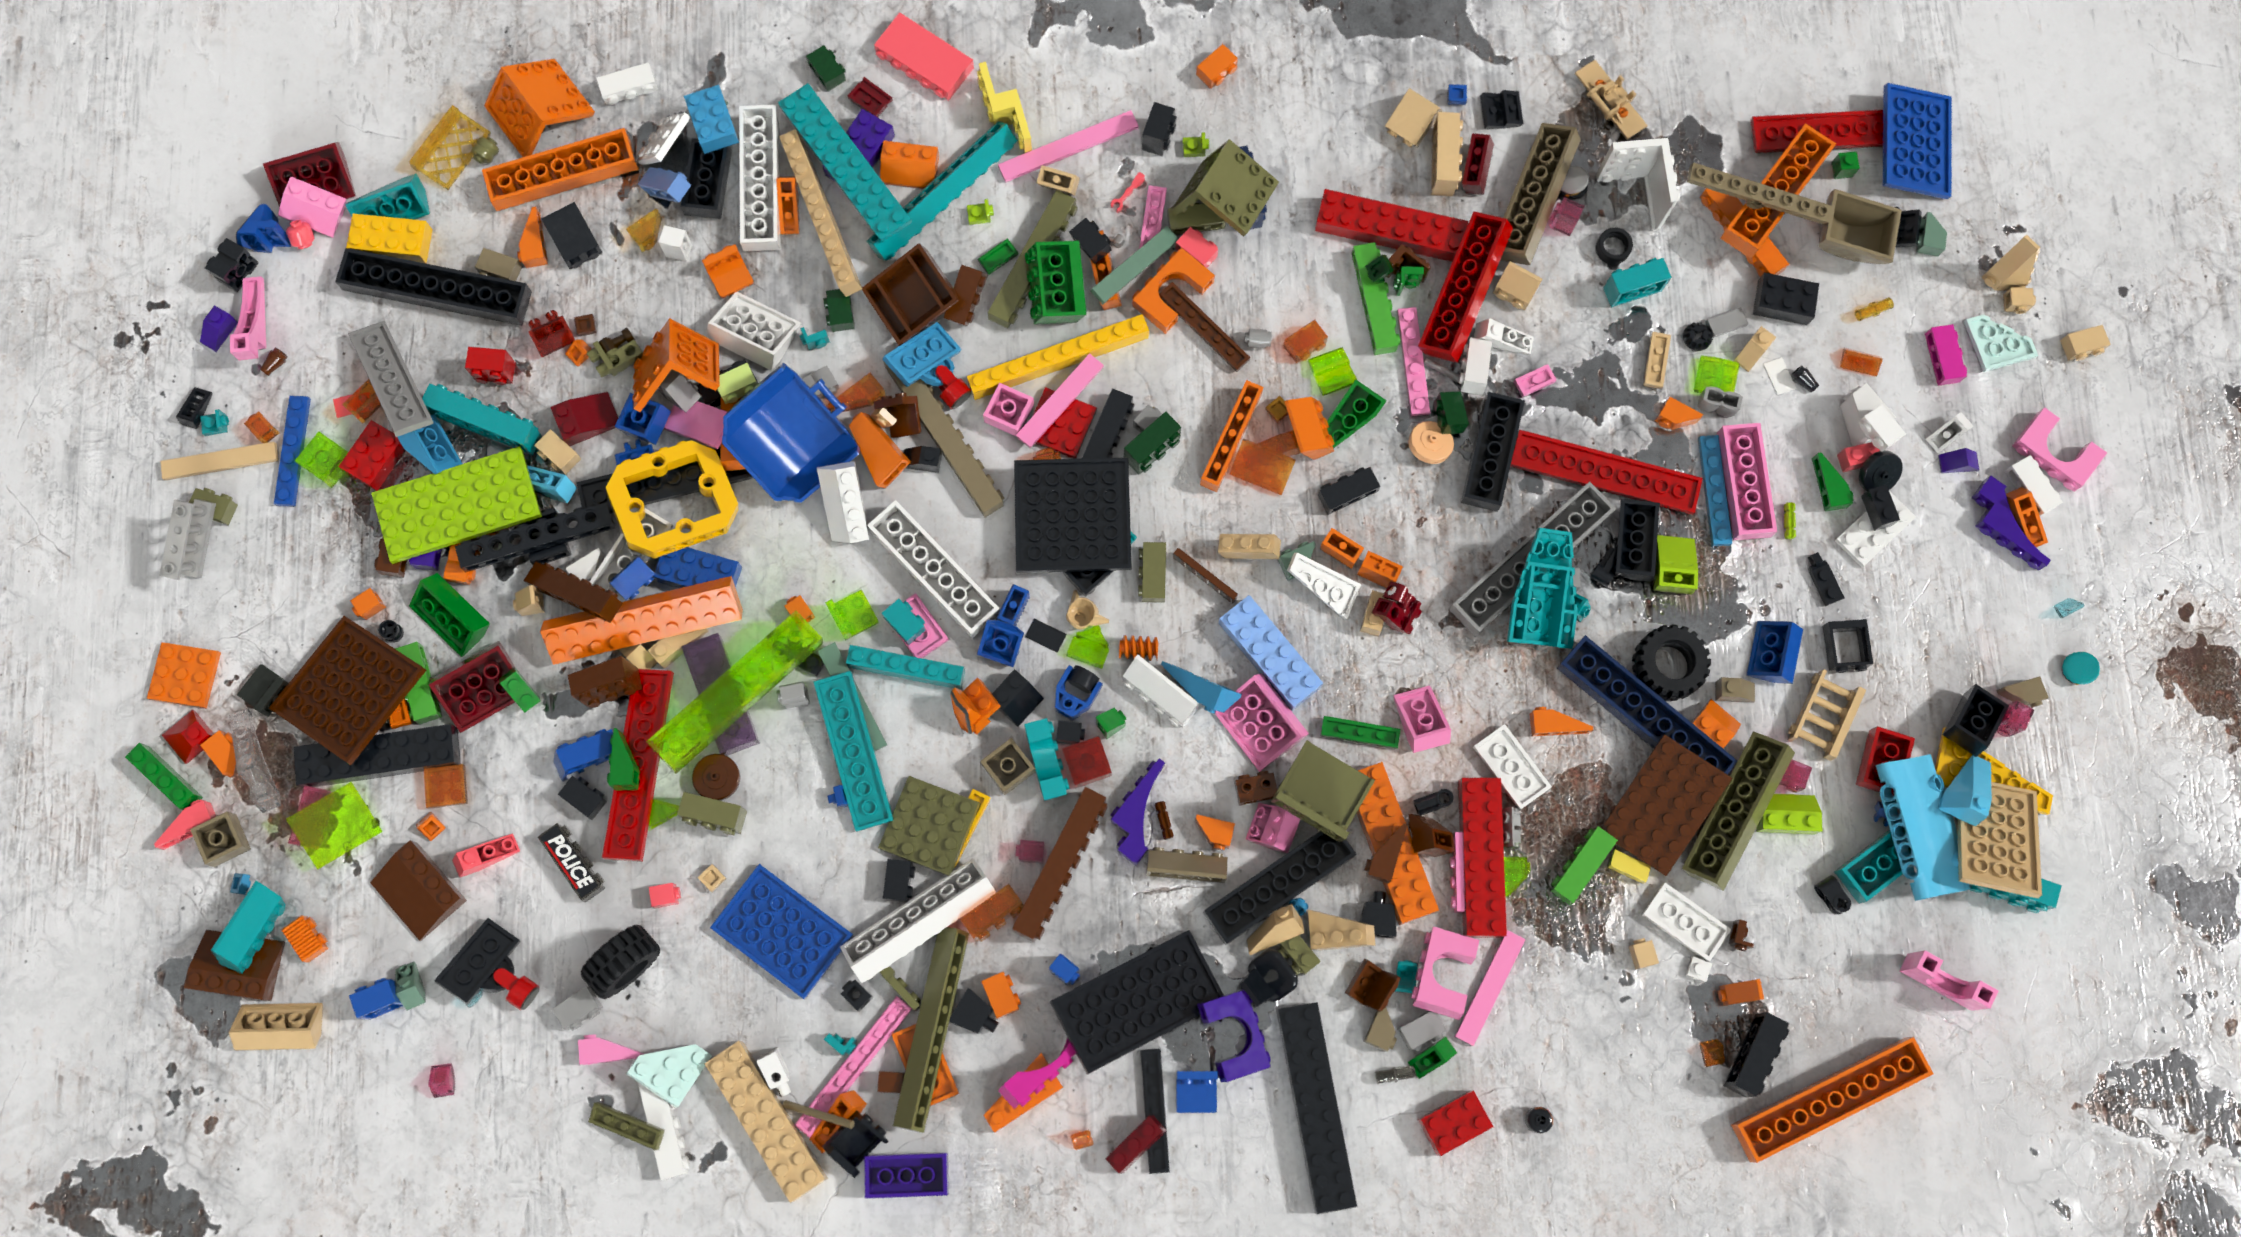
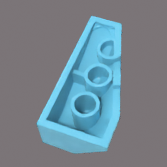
[1939,755,1992,826]

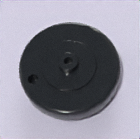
[1859,450,1903,491]

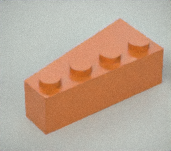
[984,1053,1063,1133]

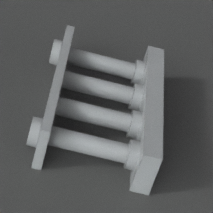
[159,499,216,580]

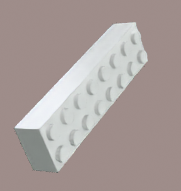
[739,105,781,251]
[867,500,1000,639]
[840,858,997,983]

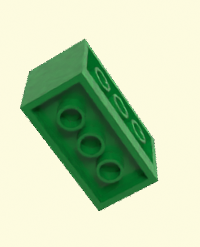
[1025,241,1087,324]

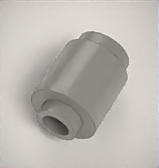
[1244,328,1272,348]

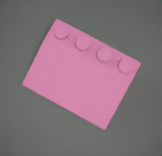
[1215,673,1309,772]

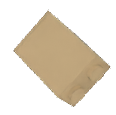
[1385,88,1443,147]

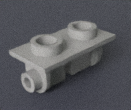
[1502,807,1521,848]

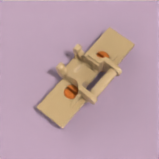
[1575,60,1648,140]

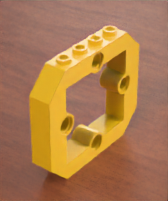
[606,440,738,559]

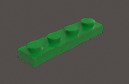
[1320,716,1401,749]

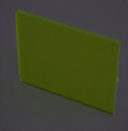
[286,782,383,870]

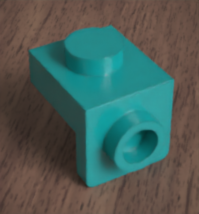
[799,327,830,350]
[1395,960,1418,993]

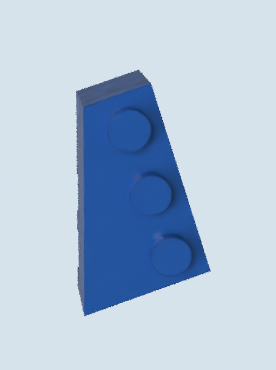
[553,729,613,782]

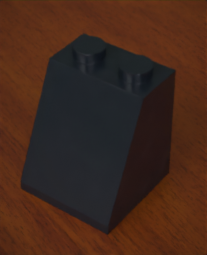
[541,202,603,269]

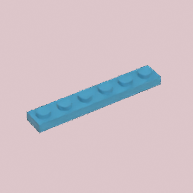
[1698,435,1733,547]

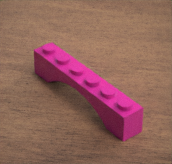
[998,1037,1076,1109]

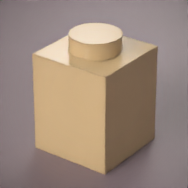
[1628,938,1659,970]

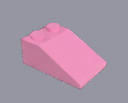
[1393,685,1451,753]

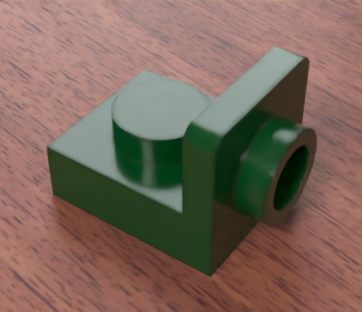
[1365,254,1394,283]

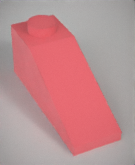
[154,800,216,850]

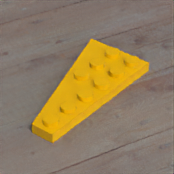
[1935,727,2053,815]

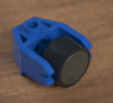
[1055,665,1103,721]

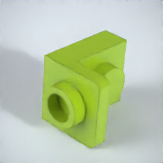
[1182,132,1209,157]
[967,199,994,225]

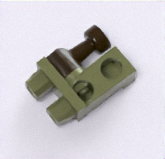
[587,327,643,377]

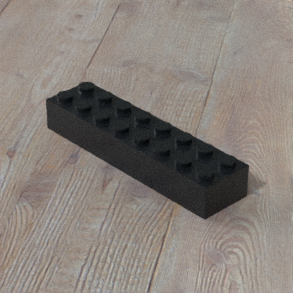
[293,724,461,789]
[1203,831,1357,946]

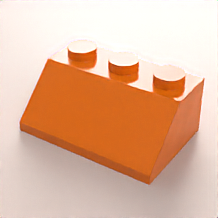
[880,140,940,189]
[1284,397,1334,460]

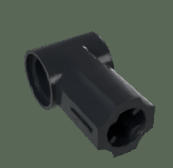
[1590,547,1617,587]
[1413,789,1454,816]

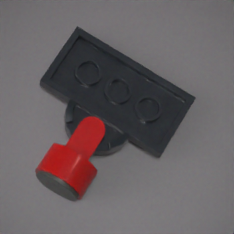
[435,918,539,1011]

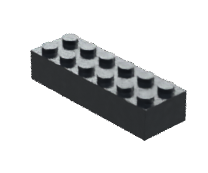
[1461,391,1525,512]

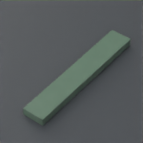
[1090,226,1179,305]
[818,642,887,751]

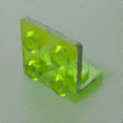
[825,590,879,641]

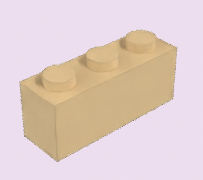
[1218,534,1281,559]

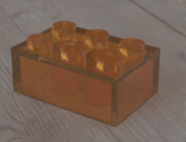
[960,884,1024,942]

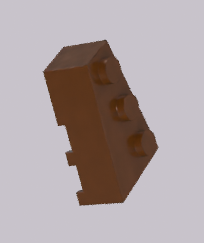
[944,264,988,326]

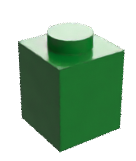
[1831,151,1860,179]

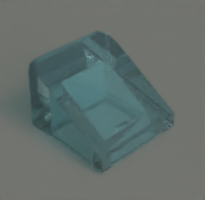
[2054,598,2085,618]

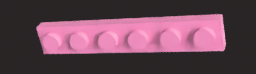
[1397,307,1430,416]

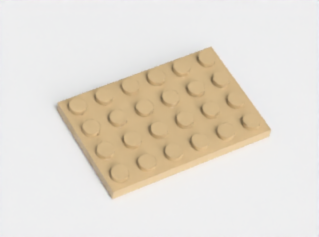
[1957,782,2042,899]

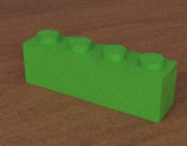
[395,642,442,724]
[1550,826,1618,905]

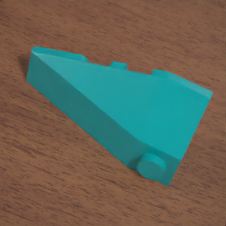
[345,173,430,220]

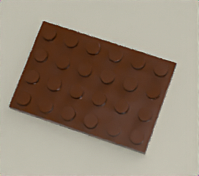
[1601,734,1732,876]

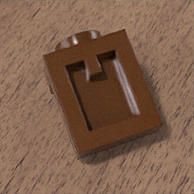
[1729,919,1754,951]

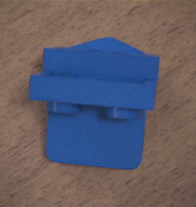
[236,204,291,253]

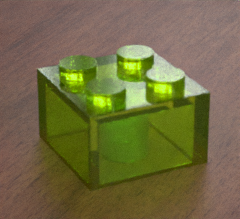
[295,431,348,488]

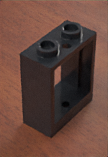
[1822,619,1874,673]

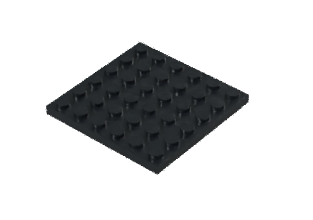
[1014,458,1132,573]

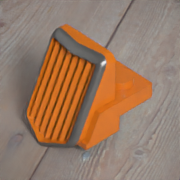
[950,678,1001,735]

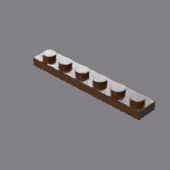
[1159,282,1250,372]

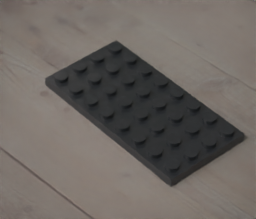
[1050,930,1224,1075]

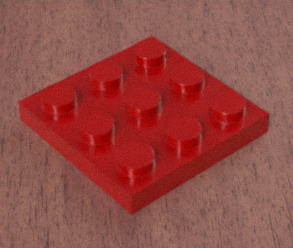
[1033,387,1097,459]

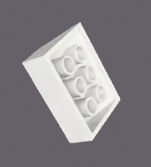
[706,292,801,371]

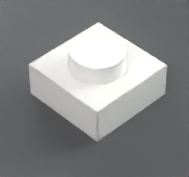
[1685,956,1712,983]

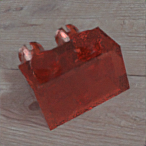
[528,310,575,357]

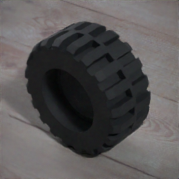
[1632,624,1711,701]
[581,925,660,999]

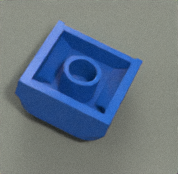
[977,620,1024,667]

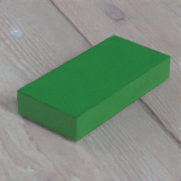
[978,238,1019,275]

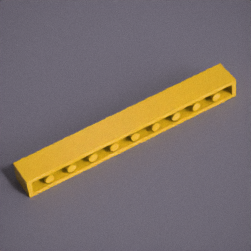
[967,314,1149,400]

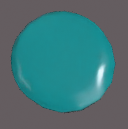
[2062,652,2100,685]

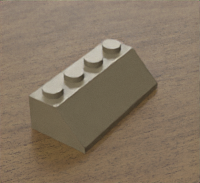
[1146,847,1227,883]

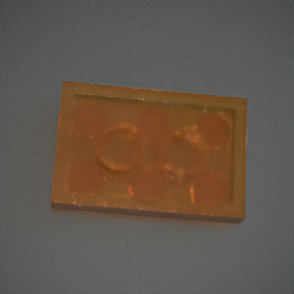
[1229,439,1296,495]

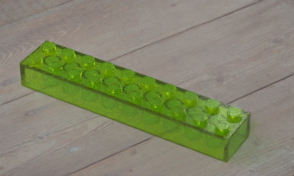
[647,611,823,774]

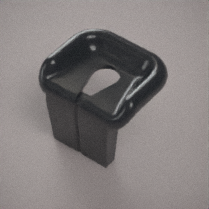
[1240,949,1298,1006]

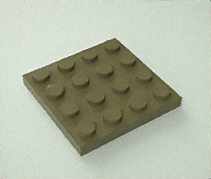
[878,776,980,876]

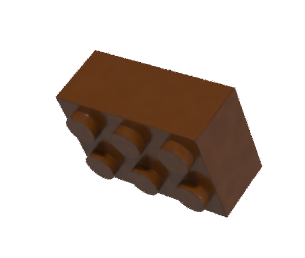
[568,656,642,708]

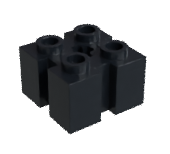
[205,238,259,293]

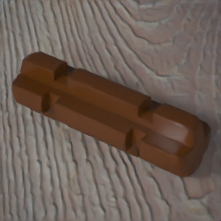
[1155,801,1174,840]

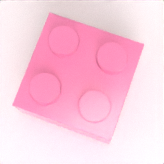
[983,383,1034,436]

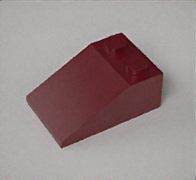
[550,392,618,446]

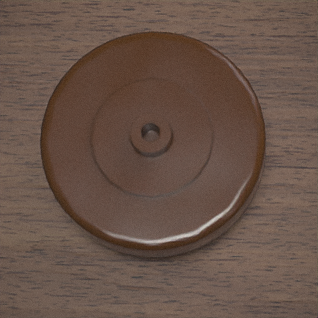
[692,754,740,801]

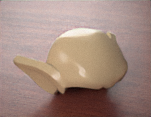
[1066,590,1109,630]

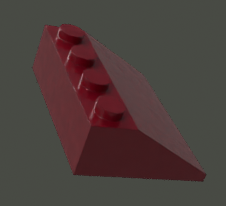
[263,142,356,207]
[429,641,515,733]

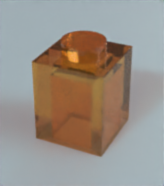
[244,411,280,443]

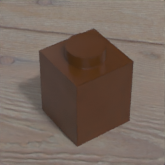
[877,1071,905,1093]

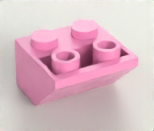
[1246,803,1300,853]

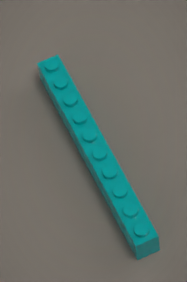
[866,121,1018,261]

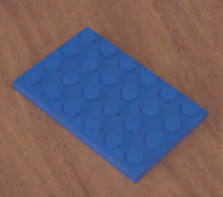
[1883,83,1952,199]
[710,864,853,1000]

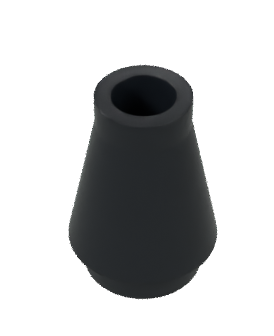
[1791,365,1819,393]

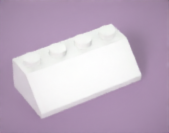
[817,461,869,543]
[1123,655,1199,728]

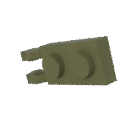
[880,966,921,1011]

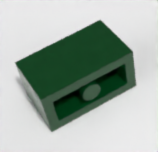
[806,45,846,91]
[823,289,855,332]
[1433,391,1469,434]

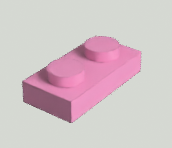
[1514,364,1556,398]

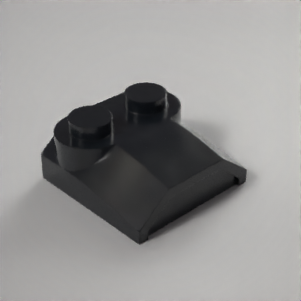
[1063,571,1114,597]

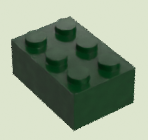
[1124,411,1181,475]

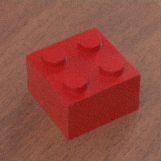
[465,347,516,385]

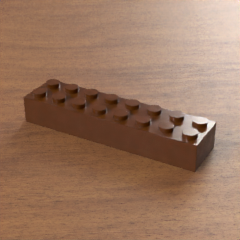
[1012,787,1108,943]

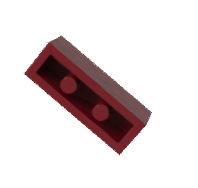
[1462,134,1494,195]
[1105,1115,1167,1174]

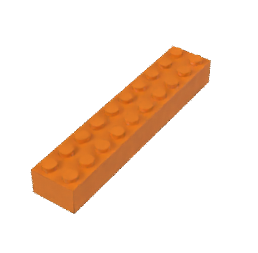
[540,576,743,665]
[1731,1037,1934,1163]

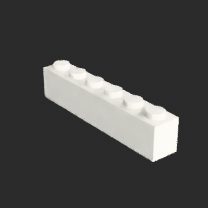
[633,1059,690,1181]

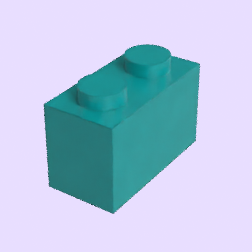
[882,598,926,645]

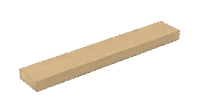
[160,442,278,481]

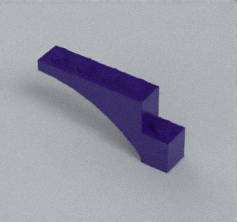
[1971,475,2051,570]
[1111,758,1165,866]

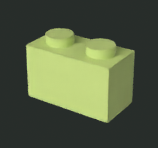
[718,363,757,405]

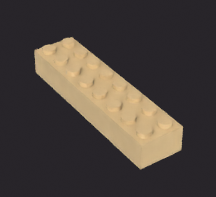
[704,1041,828,1203]

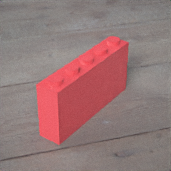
[874,12,974,100]

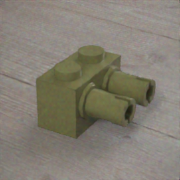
[1277,935,1321,976]

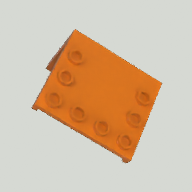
[484,59,595,157]
[632,318,720,412]

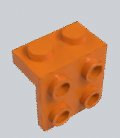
[702,244,754,298]

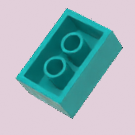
[1603,258,1672,308]

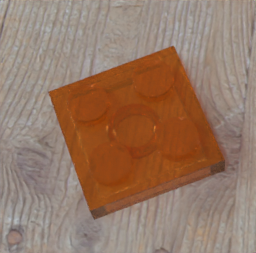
[424,764,468,809]

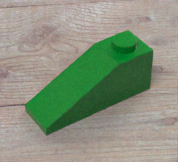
[1812,452,1854,512]

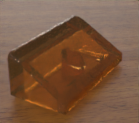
[1840,348,1883,377]

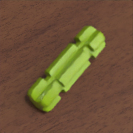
[1784,502,1796,539]

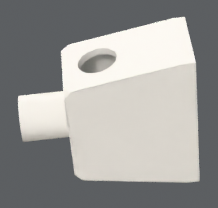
[757,1047,791,1097]

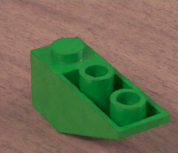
[607,728,640,791]

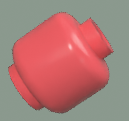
[286,220,315,249]

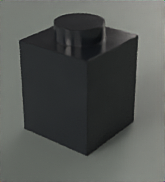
[1056,720,1085,745]

